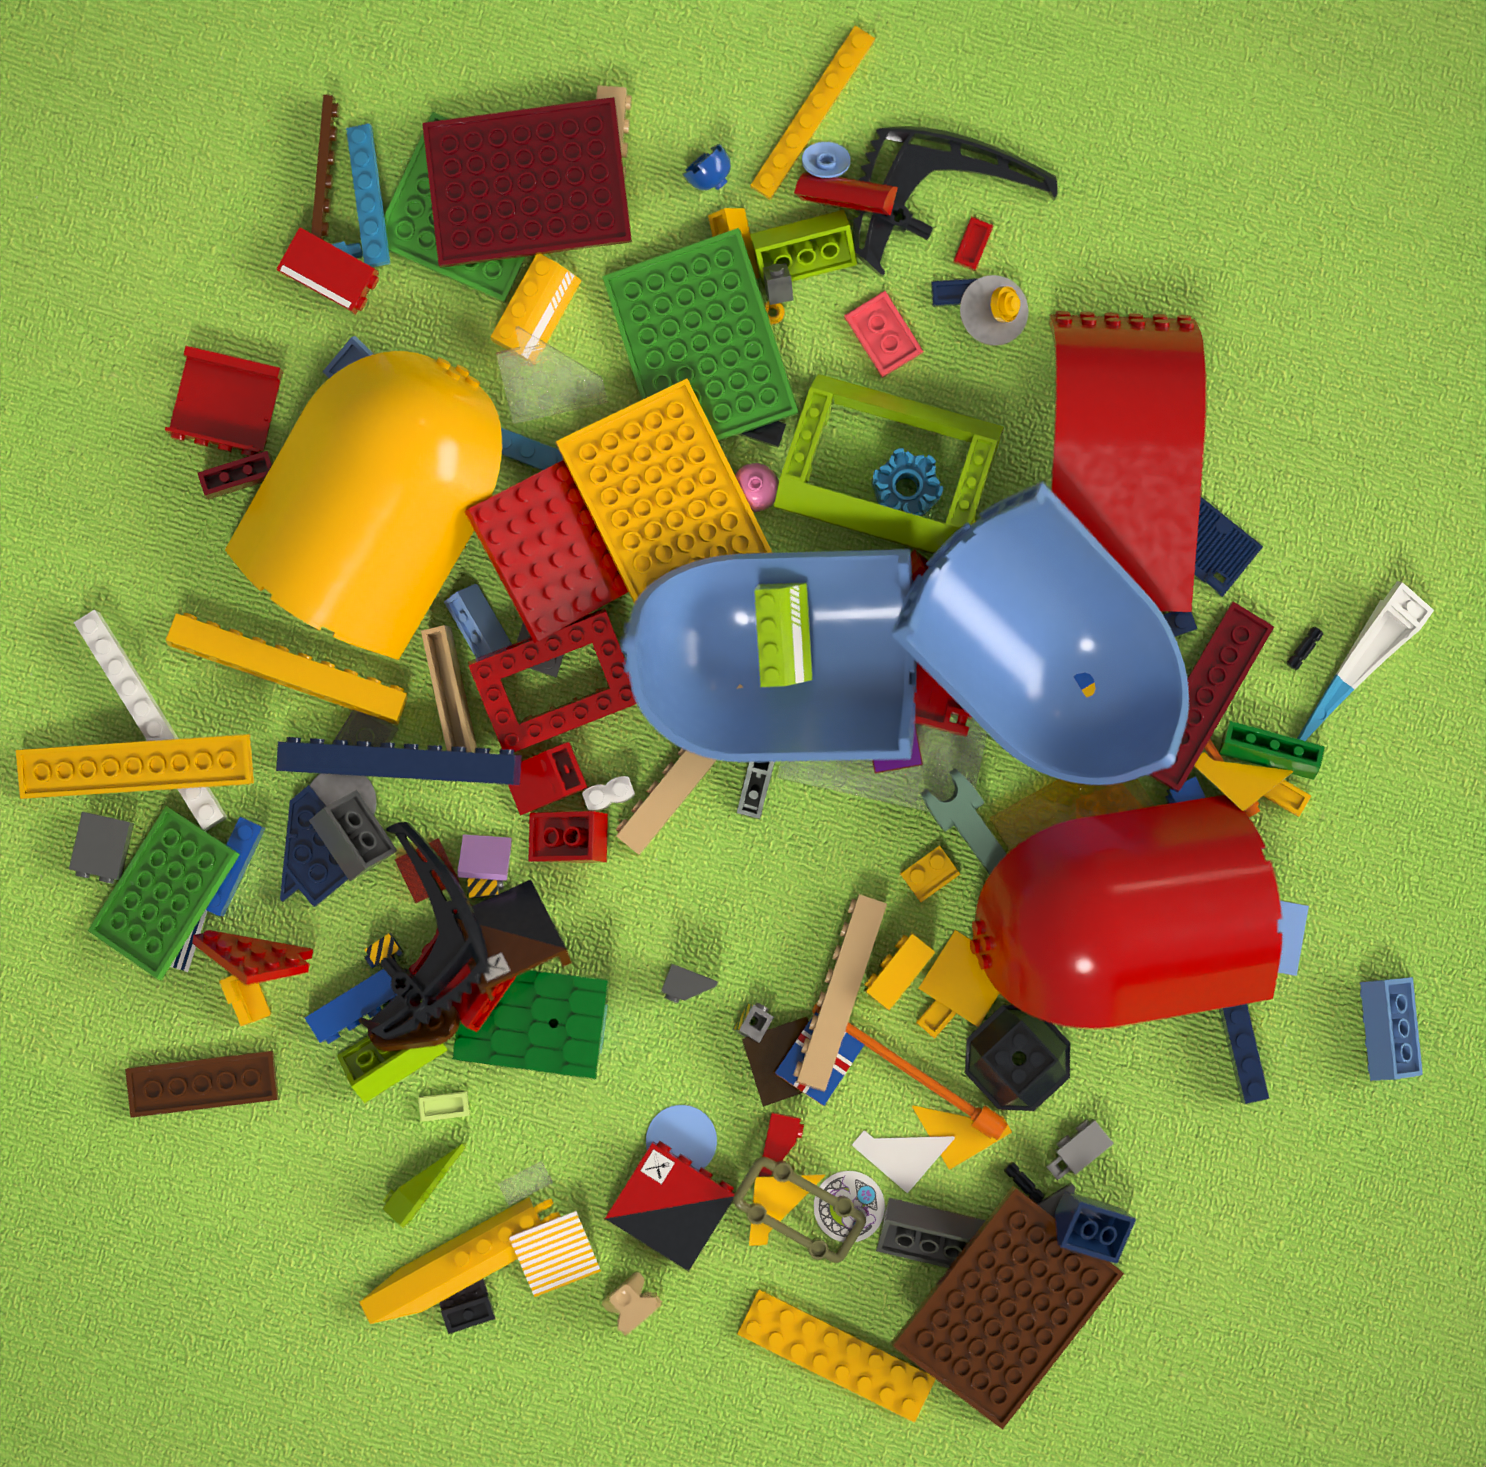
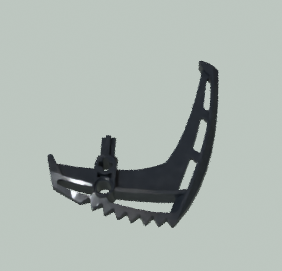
[853,126,1058,277]
[359,822,490,1040]

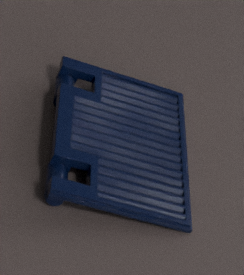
[1194,496,1263,597]

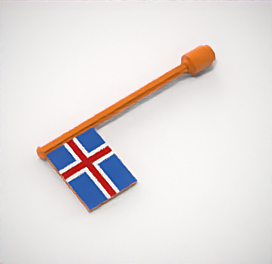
[775,1003,1008,1140]

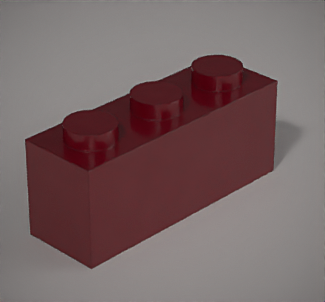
[197,451,274,499]

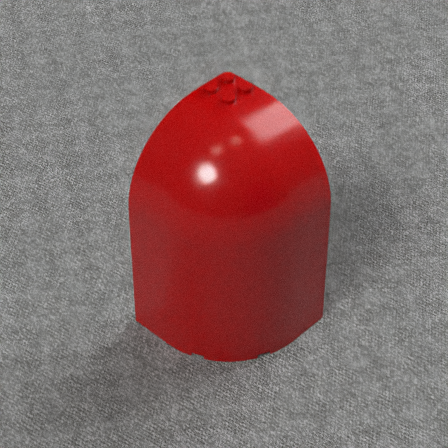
[970,795,1283,1029]

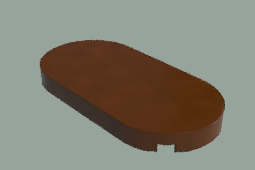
[368,1000,460,1051]

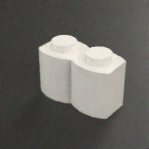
[582,776,635,811]

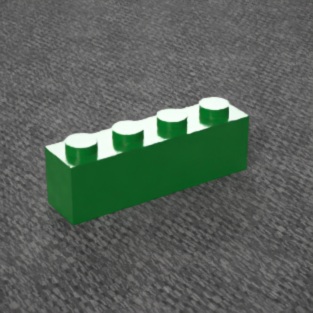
[1219,721,1325,780]

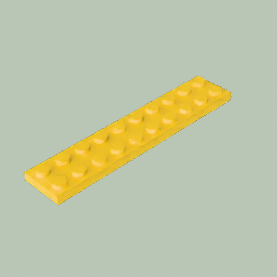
[16,734,254,799]

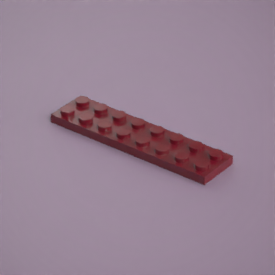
[1149,602,1274,793]

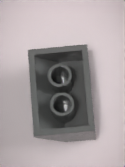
[309,790,398,881]

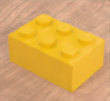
[864,934,935,1010]

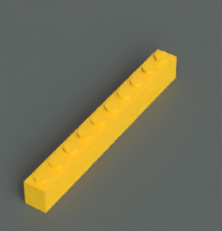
[166,613,408,726]

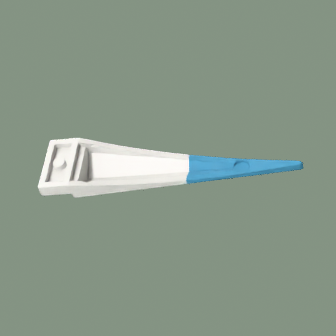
[1297,581,1434,741]

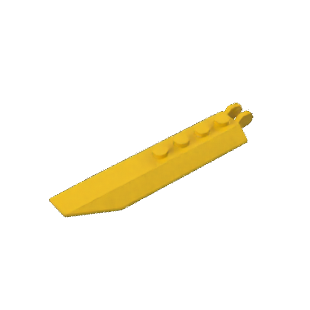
[359,1197,561,1324]

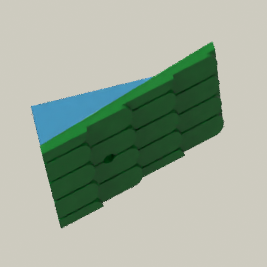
[452,970,609,1080]

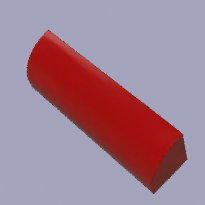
[794,172,898,215]

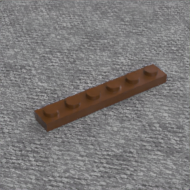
[311,94,339,240]

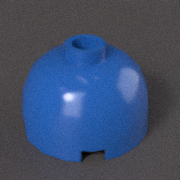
[682,144,731,190]

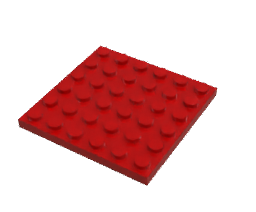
[464,460,628,643]

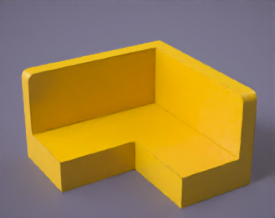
[219,975,271,1026]

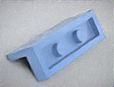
[444,584,512,658]

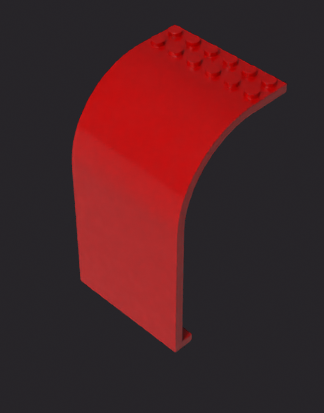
[1049,311,1206,612]

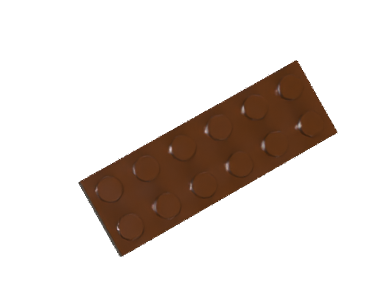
[125,1051,279,1118]

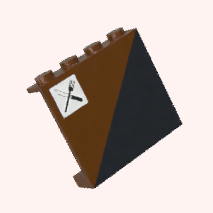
[455,879,572,1001]

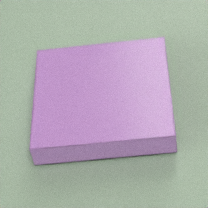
[458,834,512,881]

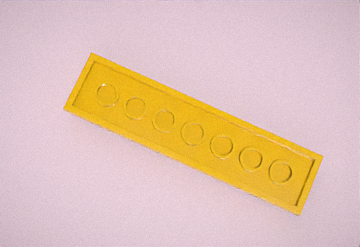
[737,1289,936,1423]

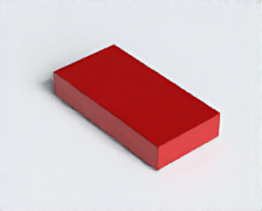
[953,216,994,271]

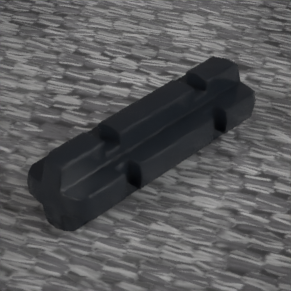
[1287,626,1323,671]
[1004,1162,1045,1204]

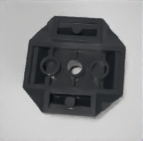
[964,1005,1070,1111]

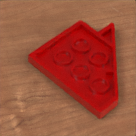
[192,930,313,985]

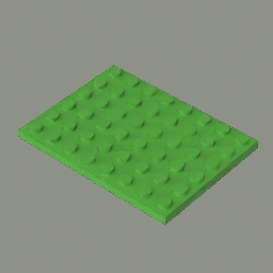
[602,228,799,441]

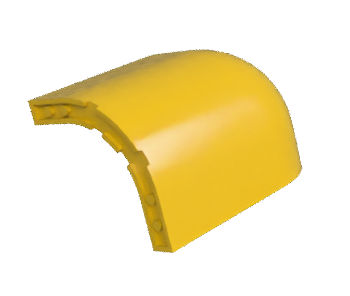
[225,351,502,660]

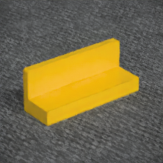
[708,208,760,279]

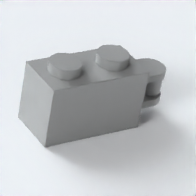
[1046,1119,1114,1180]

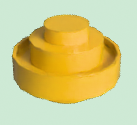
[990,286,1021,323]

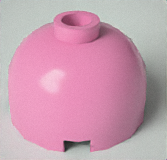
[735,463,779,512]

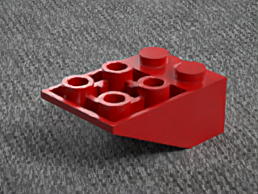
[508,742,588,816]

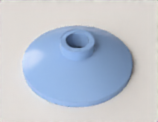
[802,142,850,178]

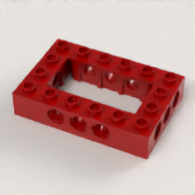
[468,608,637,752]

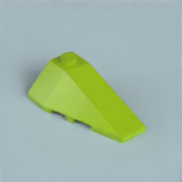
[383,1143,467,1229]

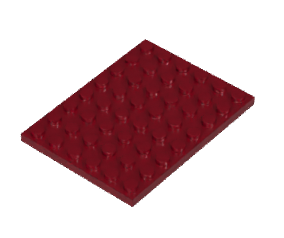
[422,97,632,268]

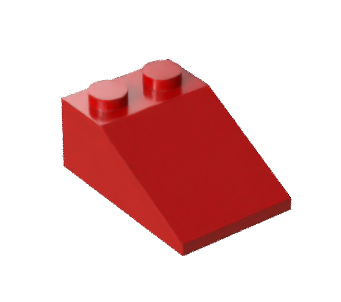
[528,811,608,863]

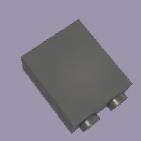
[69,812,134,884]

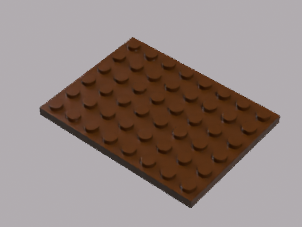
[890,1186,1124,1430]

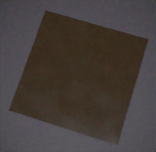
[742,1016,809,1107]

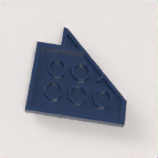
[280,785,349,908]

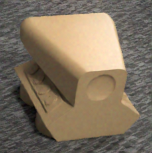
[602,1272,662,1336]

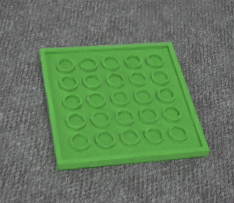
[384,112,527,303]

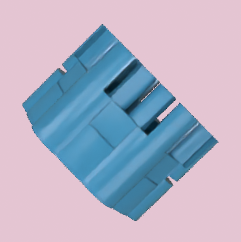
[871,448,943,517]

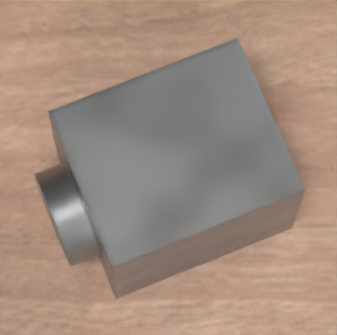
[763,263,794,305]

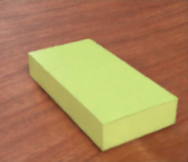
[418,1091,470,1122]

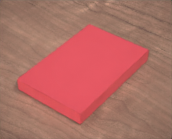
[844,291,924,378]

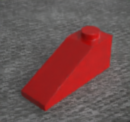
[758,1112,804,1177]

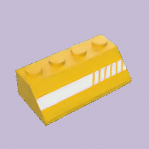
[491,254,582,365]

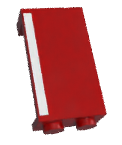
[276,227,379,315]

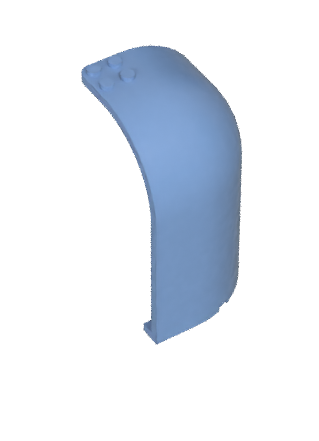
[891,482,1189,785]
[622,549,917,762]

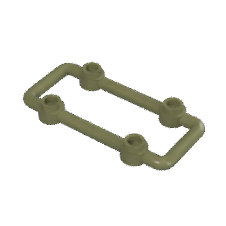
[733,1157,866,1263]

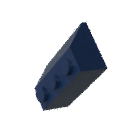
[1055,1191,1136,1264]

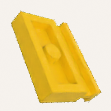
[900,845,960,903]

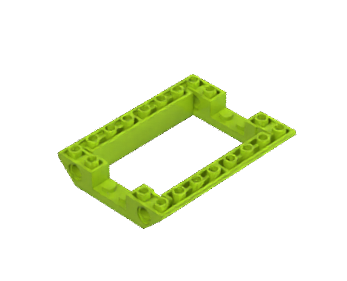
[774,374,1004,554]

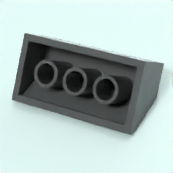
[876,1198,986,1268]

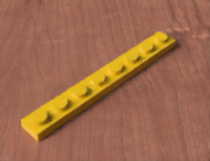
[750,26,875,200]

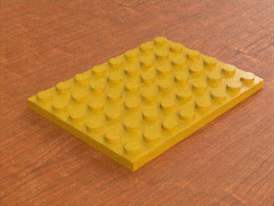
[555,379,773,604]

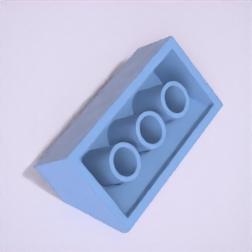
[1360,977,1423,1081]

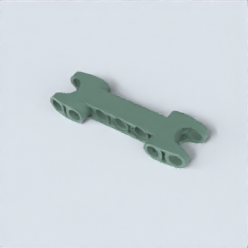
[920,768,1007,875]

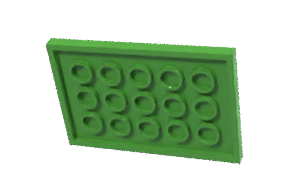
[88,806,240,981]

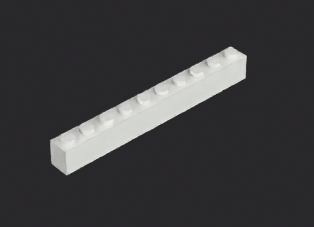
[74,610,228,831]

